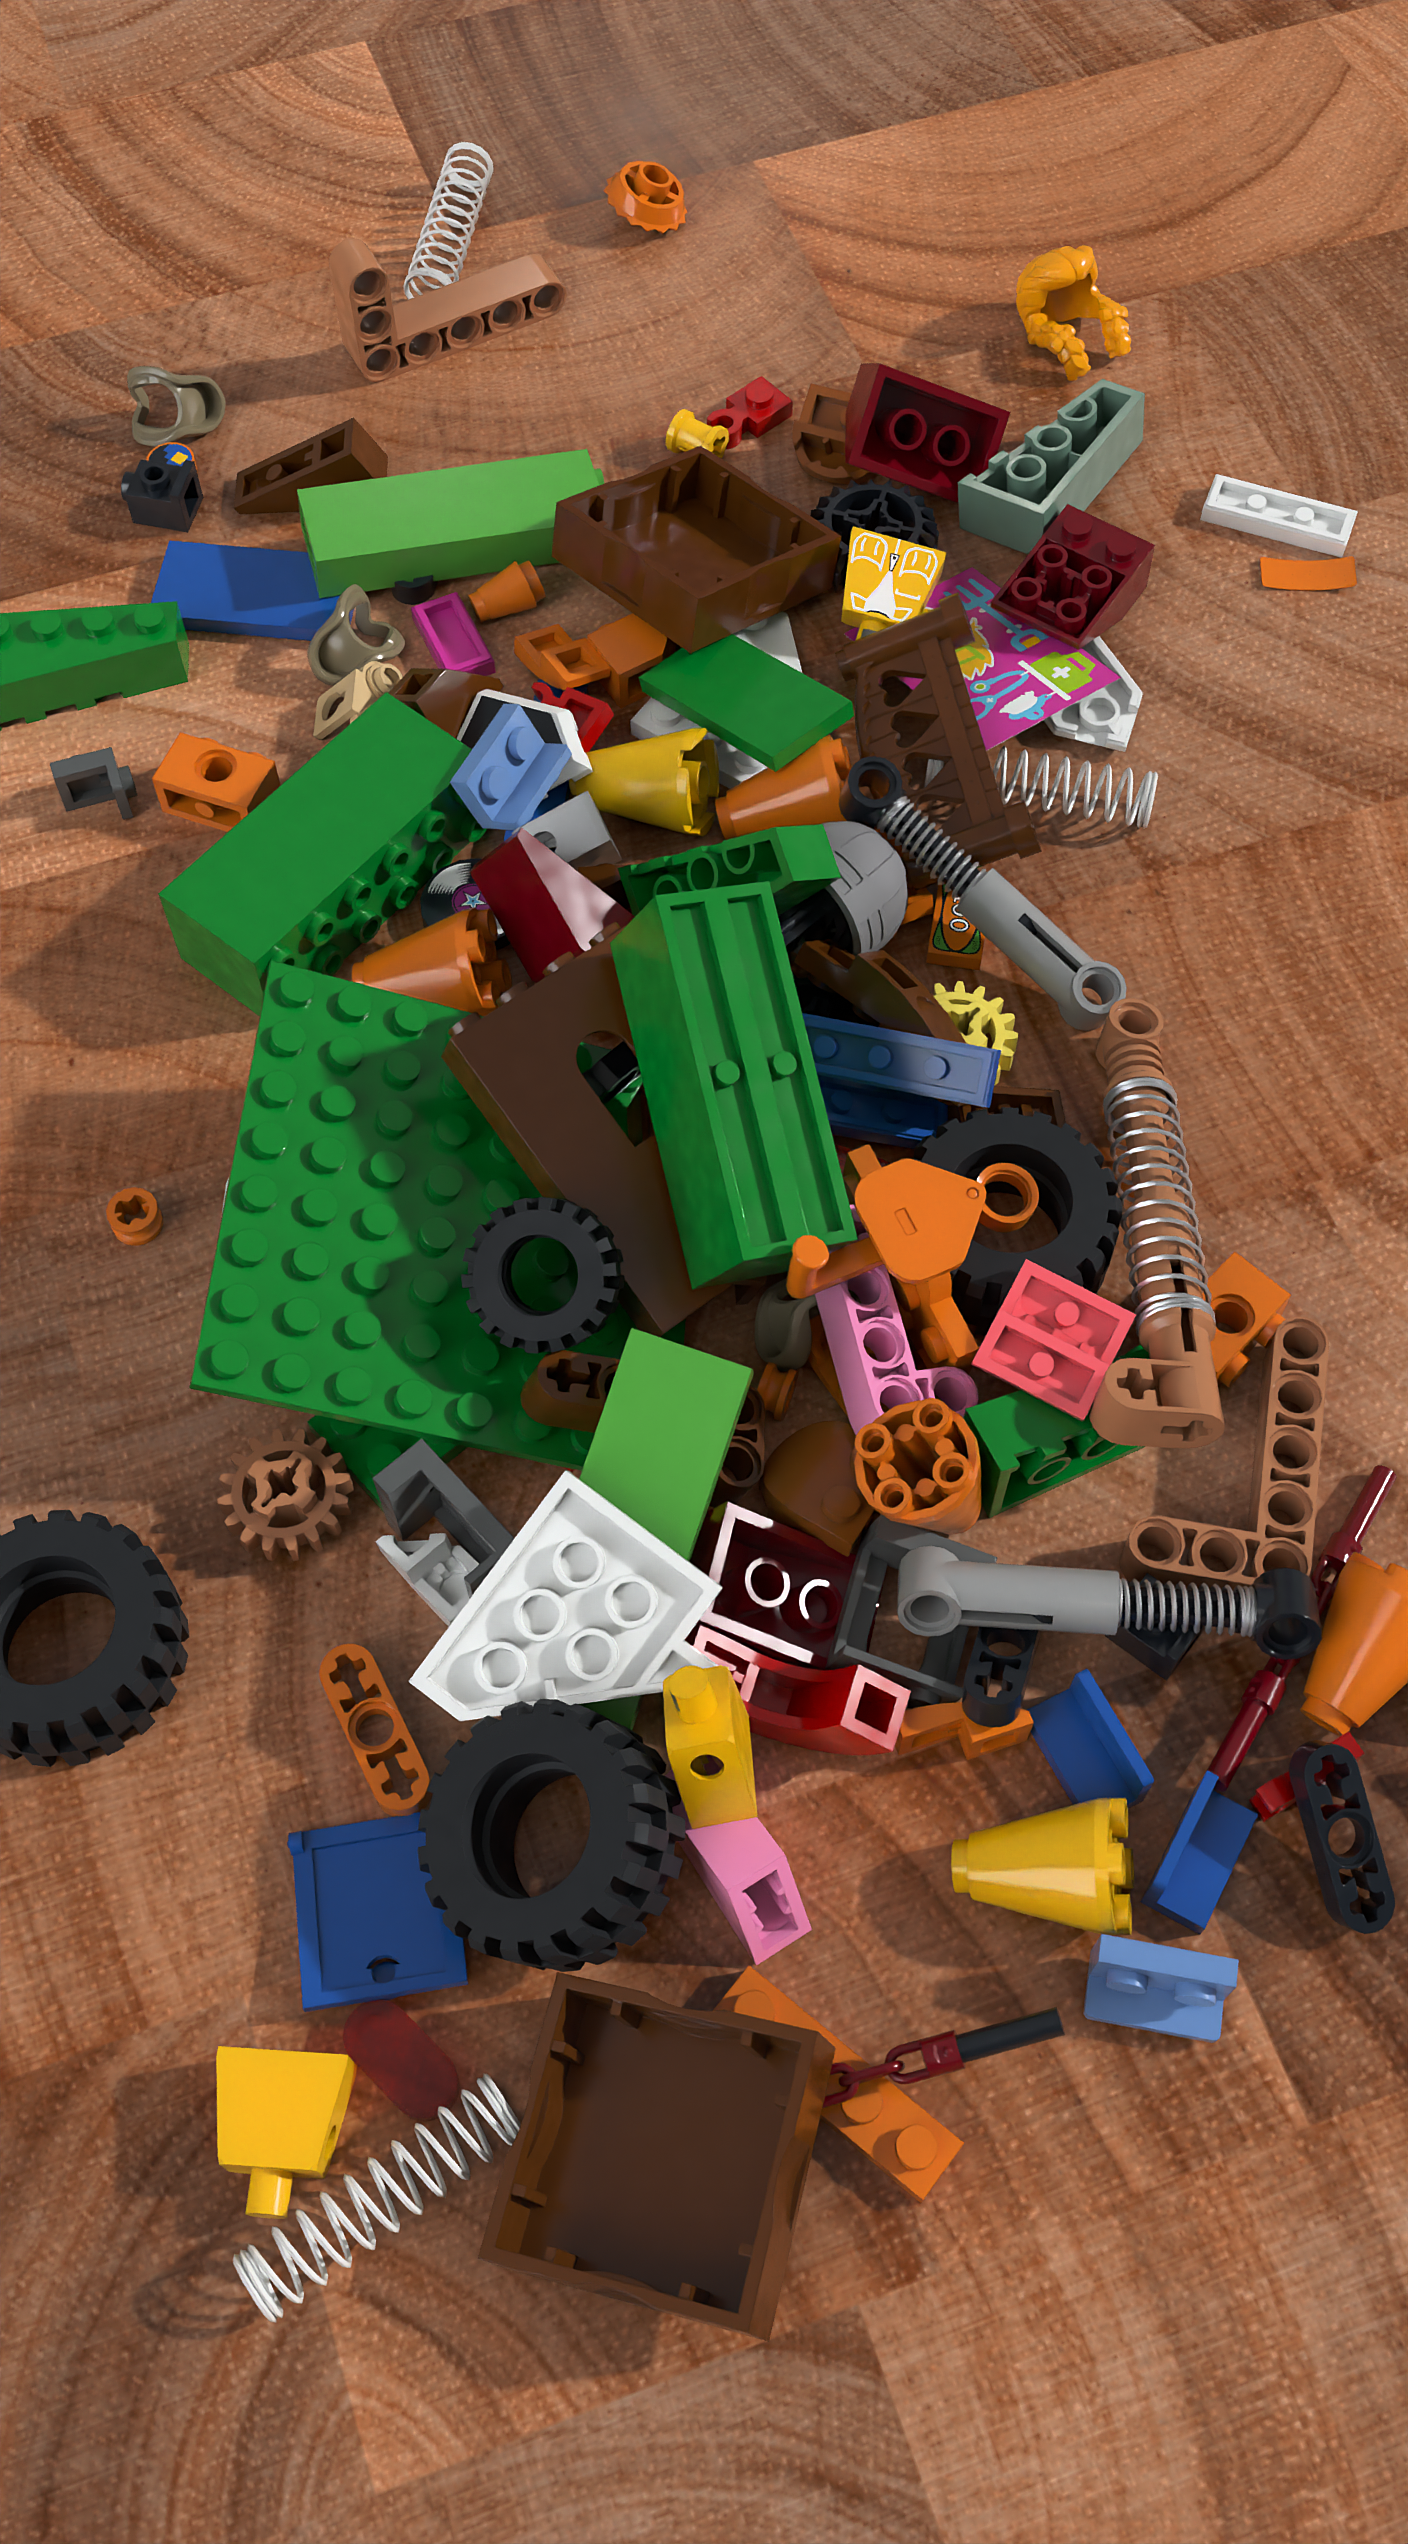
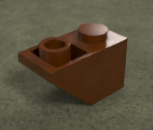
[389,668,504,738]

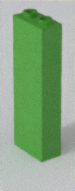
[297,449,604,598]
[578,1328,754,1730]

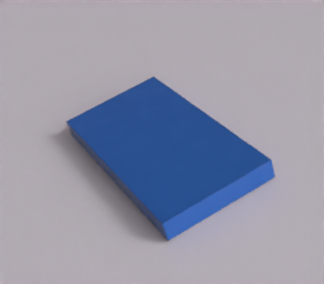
[151,540,354,641]

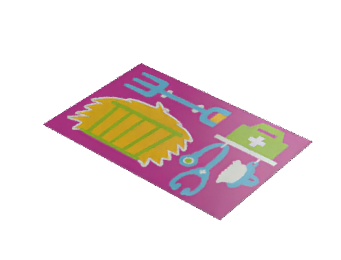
[844,567,1121,750]

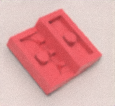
[971,1259,1136,1422]

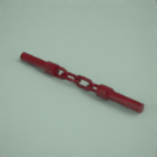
[1207,1465,1397,1792]

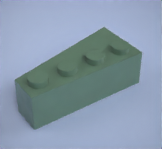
[958,379,1145,554]

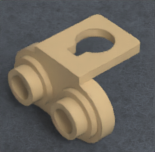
[313,661,403,740]

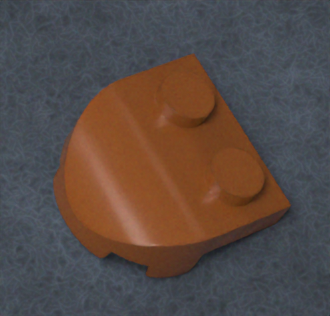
[792,383,878,485]
[759,1421,877,1557]

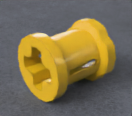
[666,409,729,459]

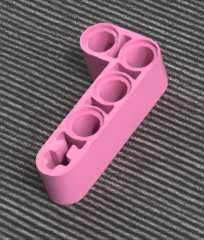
[815,1204,978,1435]

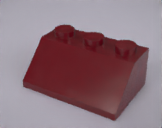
[845,363,1011,504]

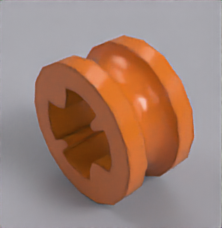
[106,1187,163,1246]
[757,1362,798,1421]

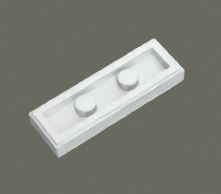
[1200,474,1358,558]

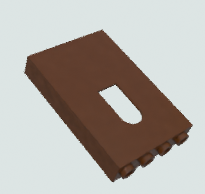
[441,922,736,1337]

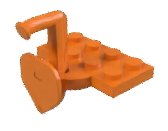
[786,1144,987,1375]

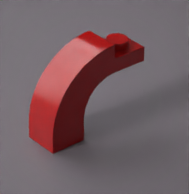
[685,1624,911,1756]

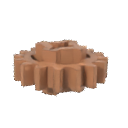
[217,1429,354,1561]

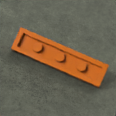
[713,1965,964,2203]

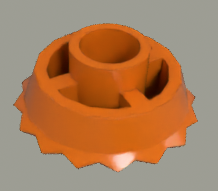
[604,161,688,234]

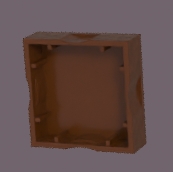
[552,446,841,653]
[478,1972,836,2342]

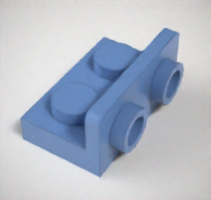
[450,704,572,831]
[1083,1934,1239,2043]

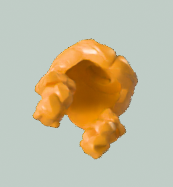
[1016,245,1131,381]

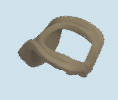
[127,366,226,447]
[307,584,405,686]
[755,1278,856,1372]

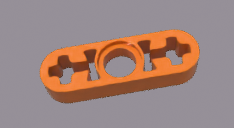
[319,1644,432,1817]

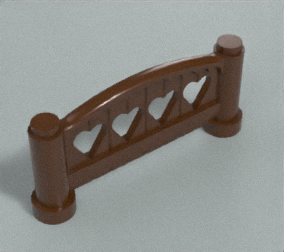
[835,592,1042,891]

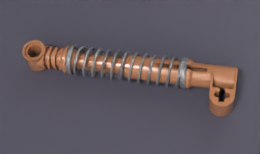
[1089,998,1225,1449]

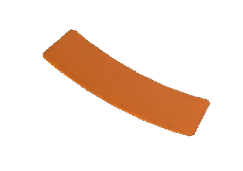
[1260,556,1357,591]

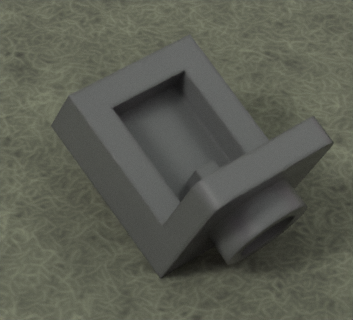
[50,747,138,820]

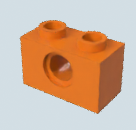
[152,732,281,832]
[1202,1251,1291,1387]

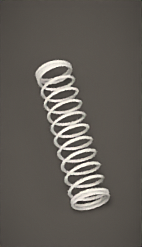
[403,142,493,300]
[925,746,1158,829]
[233,2073,521,2323]

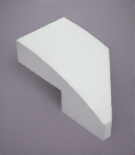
[375,1533,479,1626]

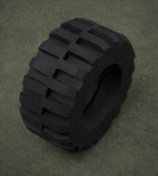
[913,1107,1122,1336]
[0,1510,189,1767]
[417,1699,685,1972]

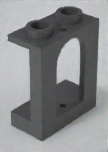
[373,1439,515,1599]
[825,1514,997,1709]

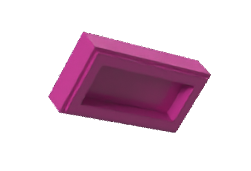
[411,592,496,676]

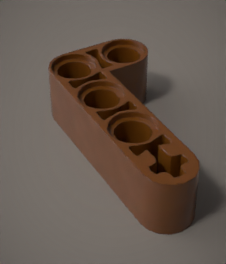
[520,1350,765,1508]

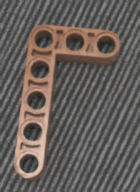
[329,238,567,382]
[1120,1317,1329,1592]

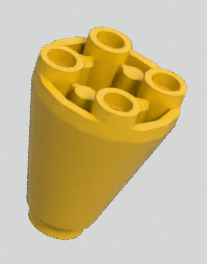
[951,1798,1135,1935]

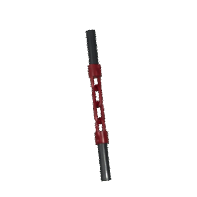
[822,2007,1065,2108]

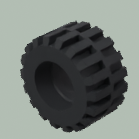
[461,1197,625,1354]

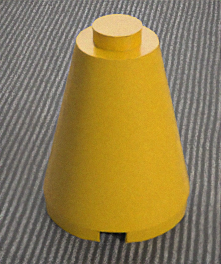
[569,728,719,836]

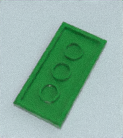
[639,634,854,772]

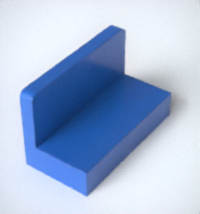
[1027,1668,1154,1809]
[1140,1770,1258,1934]

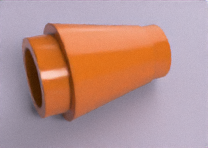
[468,560,546,623]

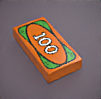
[926,884,985,971]

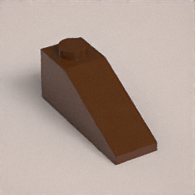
[234,417,388,514]

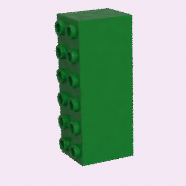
[158,692,487,1016]
[610,881,858,1290]

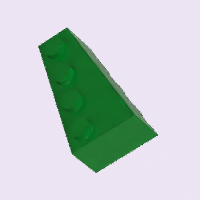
[0,601,189,731]
[617,824,841,916]
[963,1345,1149,1518]

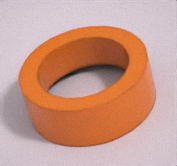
[976,1163,1039,1232]

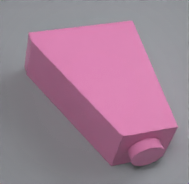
[665,1755,812,1966]

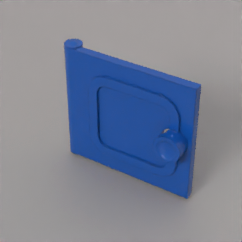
[287,1812,469,2012]

